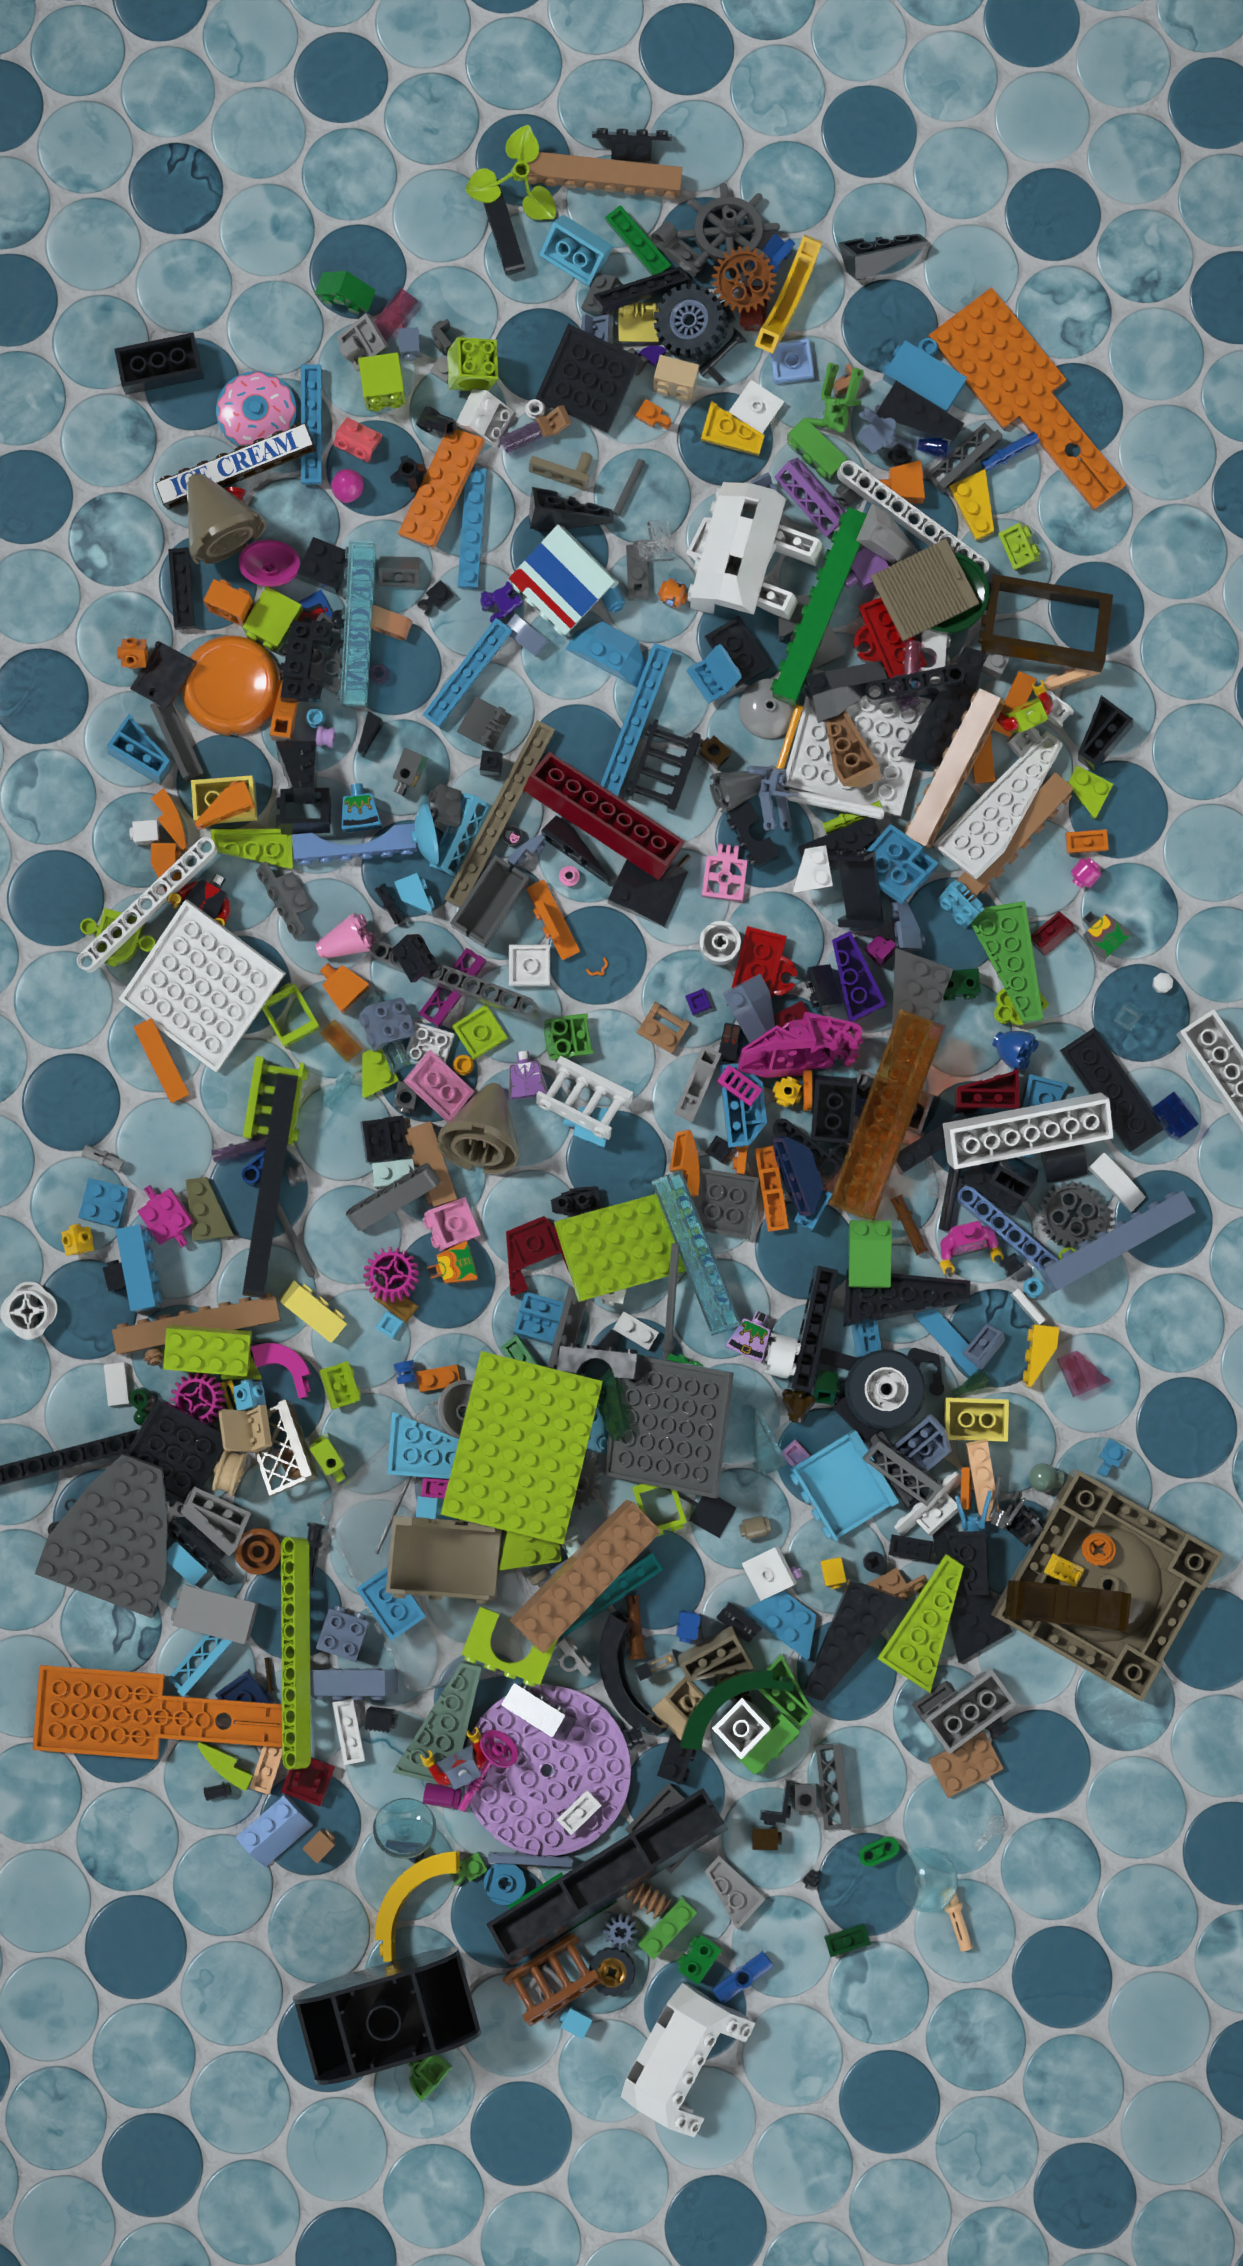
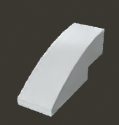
[1088,1153,1146,1212]

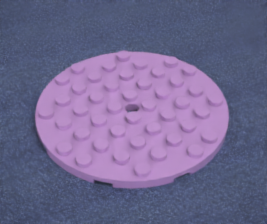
[464,1685,631,1856]

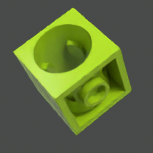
[447,337,498,391]
[358,352,406,412]

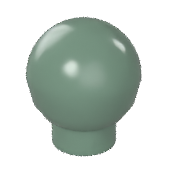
[1029,1463,1064,1492]

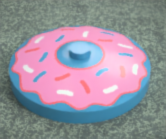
[216,371,297,447]

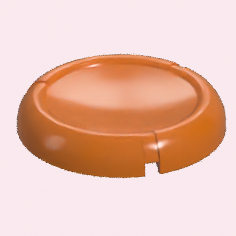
[181,635,282,736]

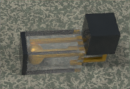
[634,1649,679,1681]

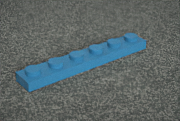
[301,364,322,485]
[458,468,487,589]
[422,618,513,728]

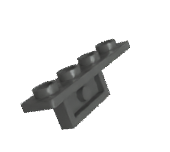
[256,861,312,940]

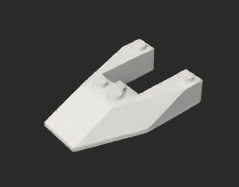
[687,517,825,620]

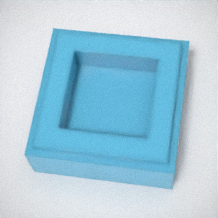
[376,1311,404,1339]

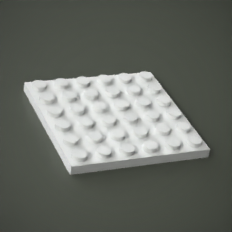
[784,669,932,817]
[119,900,286,1072]

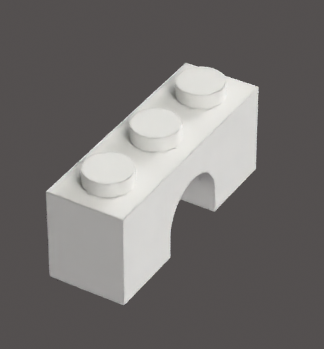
[918,629,950,693]

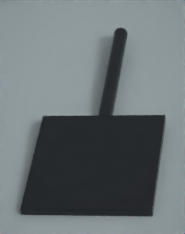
[665,1488,737,1538]

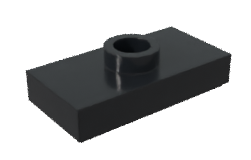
[888,1534,933,1562]

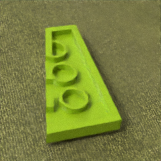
[211,829,293,870]

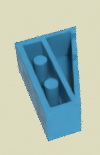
[107,714,171,785]

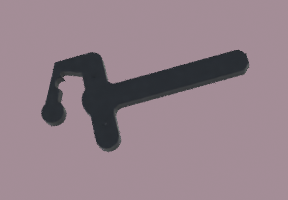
[818,1348,944,1396]

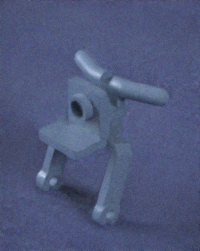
[858,405,912,454]
[747,765,799,830]

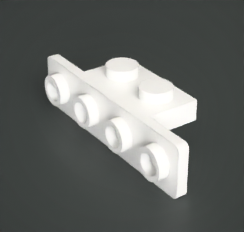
[894,1472,961,1537]

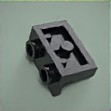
[717,1601,762,1643]
[657,1735,697,1785]

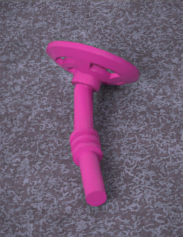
[457,1730,518,1812]

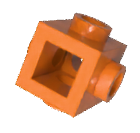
[117,638,148,669]

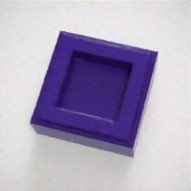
[685,988,712,1016]

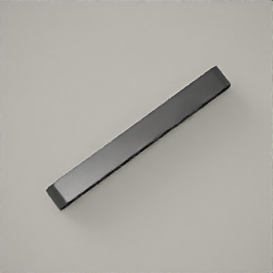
[371,941,540,1021]

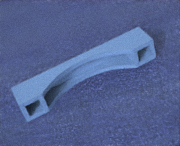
[292,823,418,865]

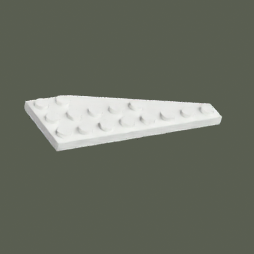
[933,731,1063,880]

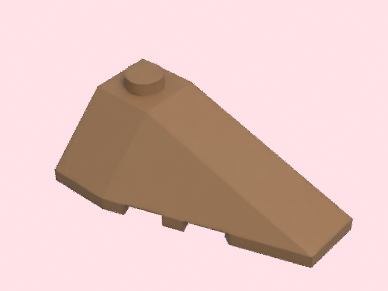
[826,710,881,788]

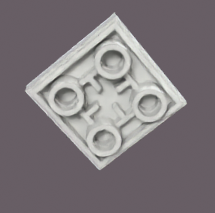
[403,1022,455,1065]

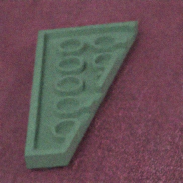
[392,1661,482,1787]

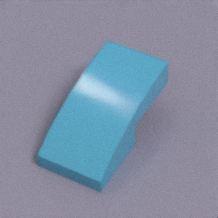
[167,1540,208,1586]

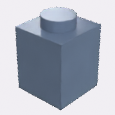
[398,327,421,361]

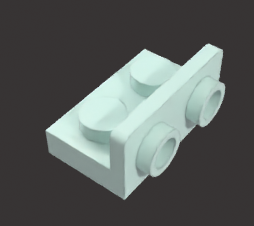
[372,1159,415,1190]

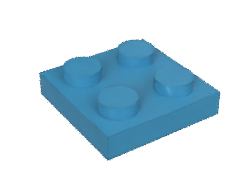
[78,1178,130,1228]

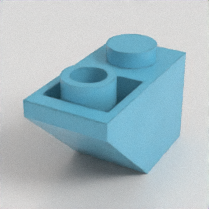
[394,873,435,915]

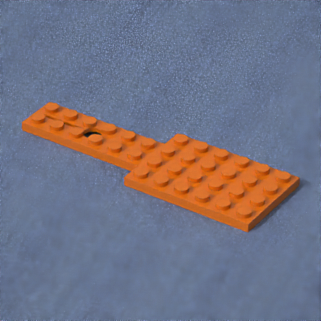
[928,287,1126,511]
[33,1665,282,1759]

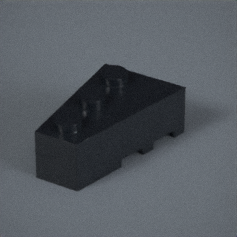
[1078,695,1133,772]

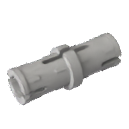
[81,1144,125,1173]

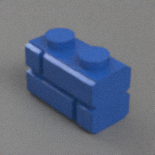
[676,1610,701,1643]

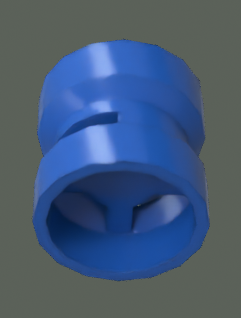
[393,1360,418,1385]

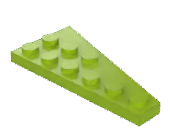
[499,1531,562,1570]
[877,1553,964,1693]

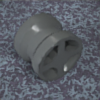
[285,1162,307,1187]

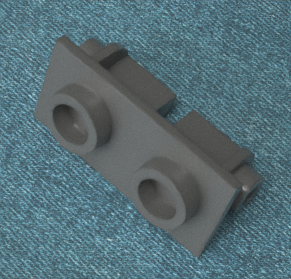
[832,469,869,507]

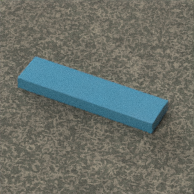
[913,1309,979,1377]

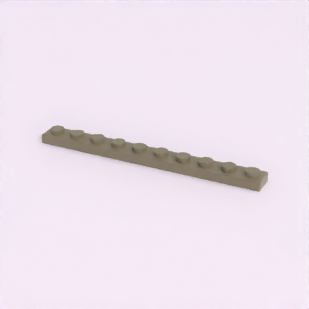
[444,720,555,908]

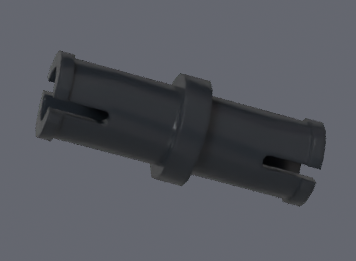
[374,883,406,925]

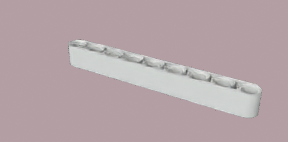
[837,461,989,574]
[77,837,217,973]

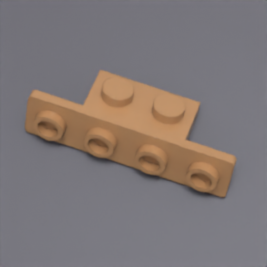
[867,1568,928,1599]

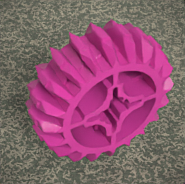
[363,1247,419,1303]
[170,1372,226,1423]

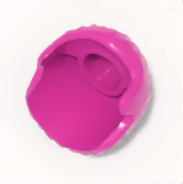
[331,469,364,503]

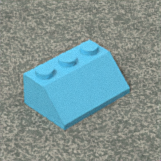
[539,214,614,287]

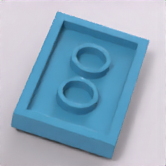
[356,1566,426,1641]

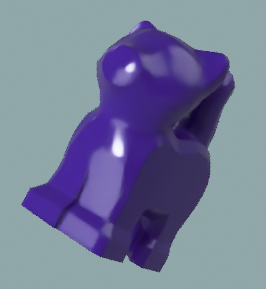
[480,581,523,623]

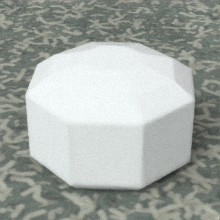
[1152,973,1173,993]

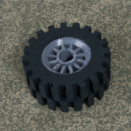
[654,284,728,362]

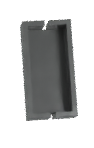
[450,855,530,949]

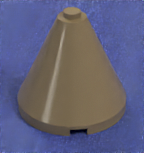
[187,473,266,565]
[437,1083,520,1174]

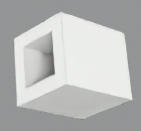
[129,820,161,846]

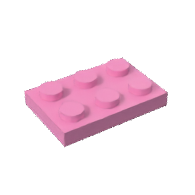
[403,1050,475,1122]

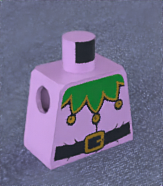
[725,1310,770,1363]

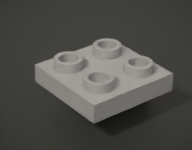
[336,313,389,371]
[558,1637,592,1677]

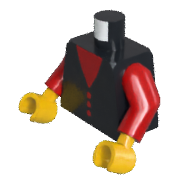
[167,874,231,926]

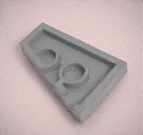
[704,1855,766,1931]

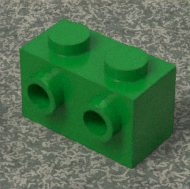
[676,1932,722,1985]

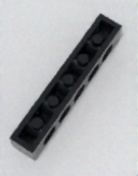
[787,1265,838,1392]

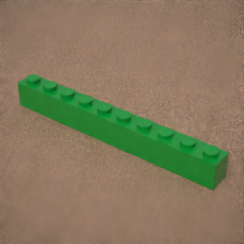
[770,507,867,706]

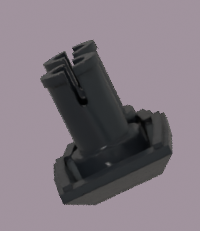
[551,1186,602,1216]

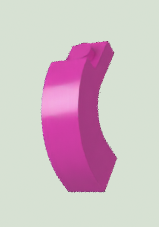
[251,1343,311,1399]

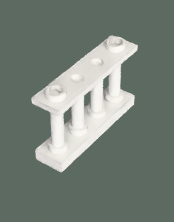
[536,1056,633,1140]

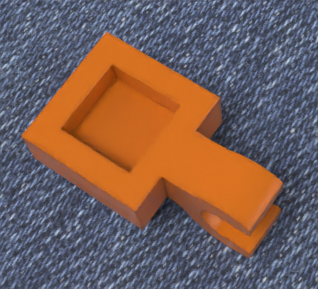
[635,399,672,430]
[732,1145,749,1175]

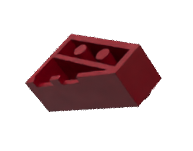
[955,1069,1019,1115]

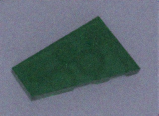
[597,1368,630,1441]

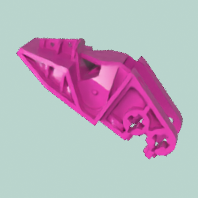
[738,1012,863,1078]

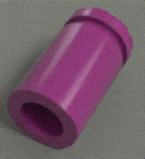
[423,1783,462,1810]

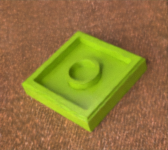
[452,1004,508,1060]

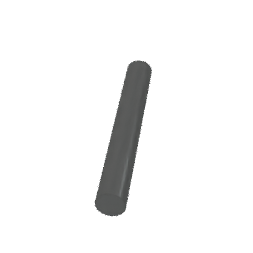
[613,459,645,516]

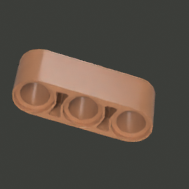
[358,604,413,641]

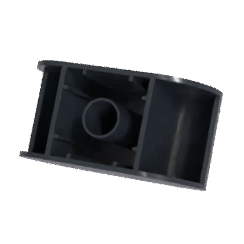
[293,1947,481,2085]

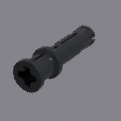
[307,1522,326,1587]

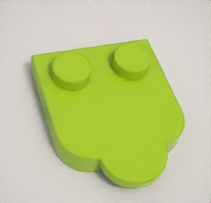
[994,988,1050,1026]

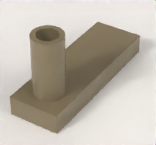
[529,452,593,491]

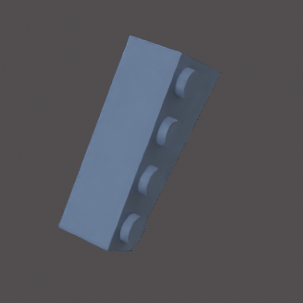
[310,1668,398,1700]

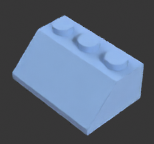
[235,1794,313,1867]

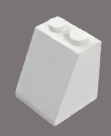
[713,1698,771,1759]

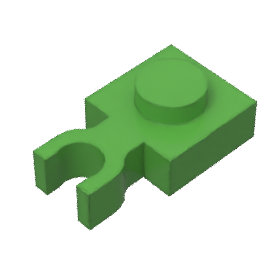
[449,1851,488,1886]

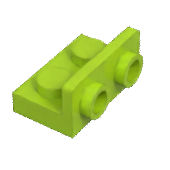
[998,522,1041,571]

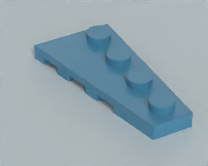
[1020,1074,1069,1159]

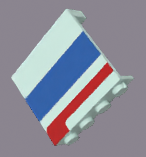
[508,525,619,636]

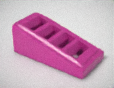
[717,1065,763,1107]

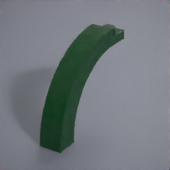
[680,1670,794,1750]

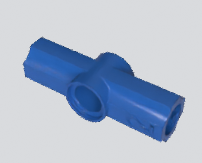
[712,1950,774,2004]

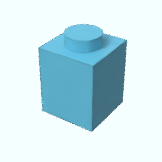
[559,2005,593,2039]

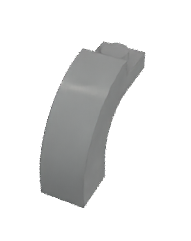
[674,1046,721,1122]

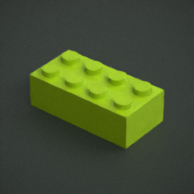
[163,1324,252,1377]

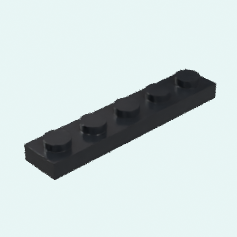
[593,267,691,313]

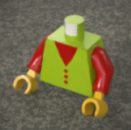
[996,680,1053,733]

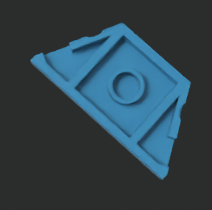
[742,1590,816,1660]

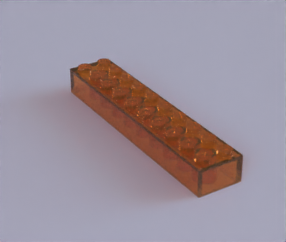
[829,1009,945,1221]

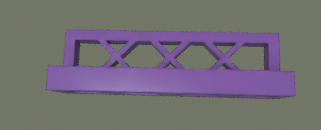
[774,457,846,537]

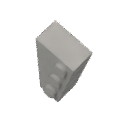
[180,1487,251,1557]

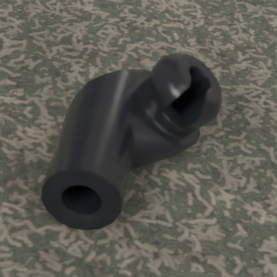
[331,608,350,629]

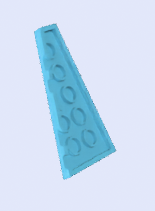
[387,1412,459,1479]

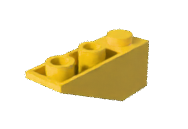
[1023,1324,1059,1387]

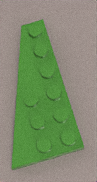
[970,901,1044,1024]

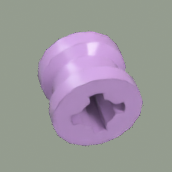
[316,726,336,748]

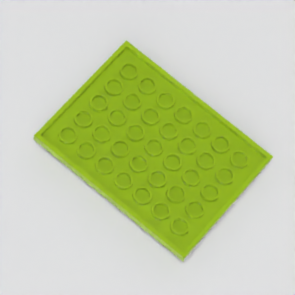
[440,1351,603,1545]

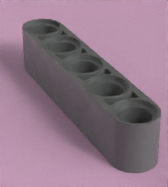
[346,1163,441,1231]

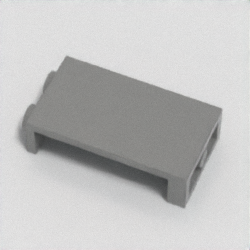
[171,1585,259,1644]

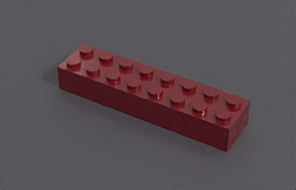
[523,752,685,880]

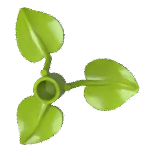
[465,125,556,220]

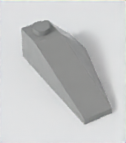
[856,504,918,564]

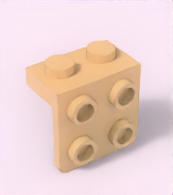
[219,1405,272,1452]

